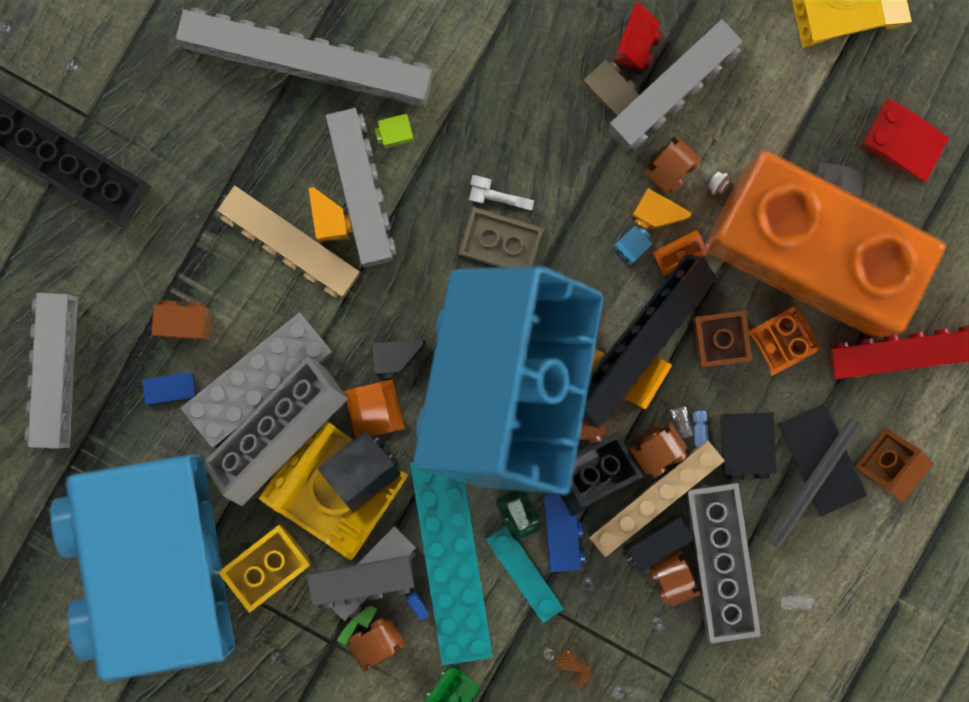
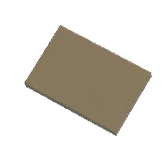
[458,206,544,268]

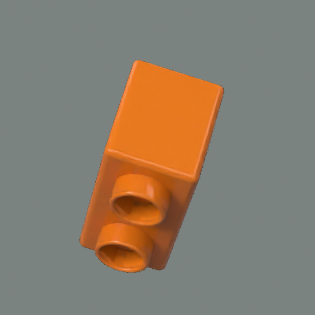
[704,151,946,338]

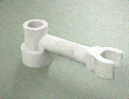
[469,175,534,210]

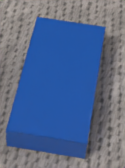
[142,372,196,405]
[405,587,429,620]

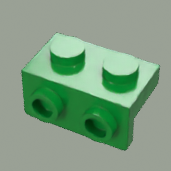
[424,666,482,702]

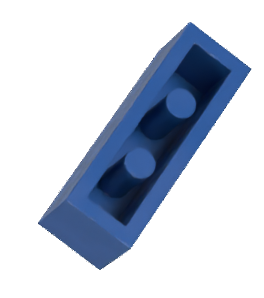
[543,494,585,572]

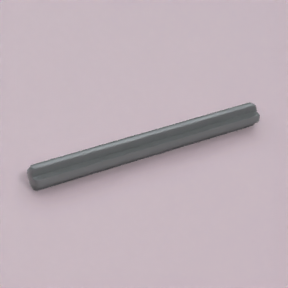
[767,418,862,548]

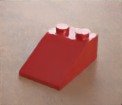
[614,2,662,74]
[859,98,949,182]

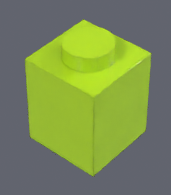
[375,114,414,149]

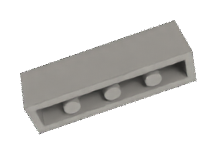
[331,525,417,621]

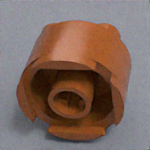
[642,135,701,193]
[628,421,687,478]
[649,548,701,607]
[348,617,407,673]

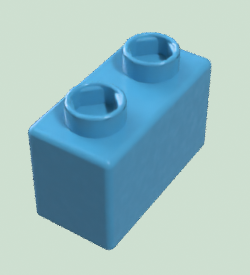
[414,267,603,494]
[50,454,235,681]

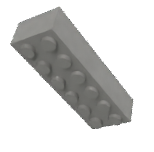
[607,19,743,152]
[326,108,397,268]
[25,293,78,449]
[181,312,334,448]
[203,356,348,506]
[685,482,761,643]

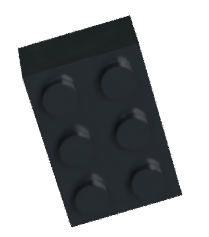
[559,433,644,517]

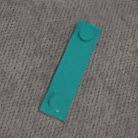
[486,525,564,623]

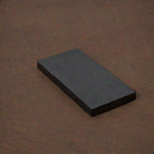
[778,403,867,516]

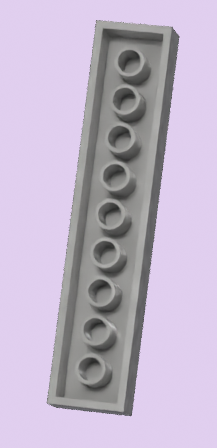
[176,8,433,108]

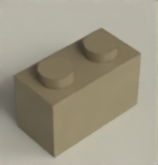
[582,59,640,118]

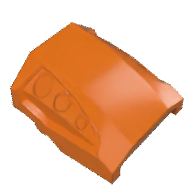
[749,306,820,376]
[344,380,405,438]

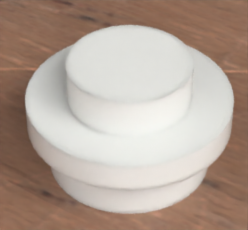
[708,172,730,196]

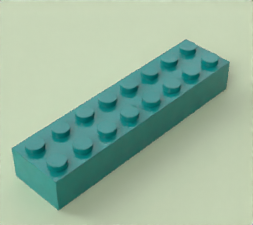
[410,462,493,666]

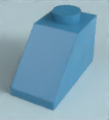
[612,226,652,267]

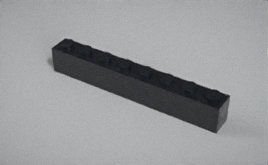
[582,254,717,429]

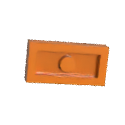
[652,230,708,276]

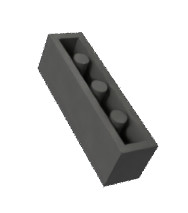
[307,555,415,609]

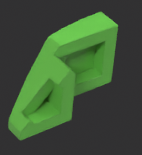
[337,605,378,646]

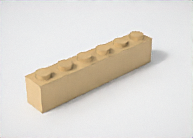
[217,185,361,298]
[589,439,724,557]

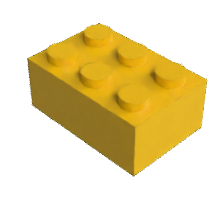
[218,523,312,613]

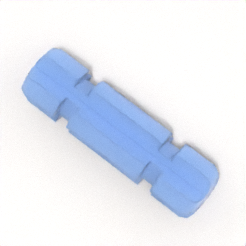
[693,410,709,447]

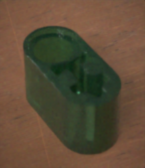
[496,490,541,541]

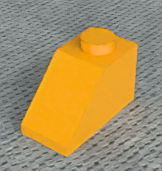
[631,188,692,230]

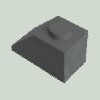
[813,162,865,198]
[372,339,424,379]

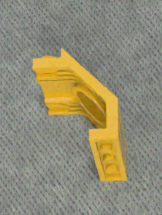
[792,0,912,48]
[258,421,408,561]

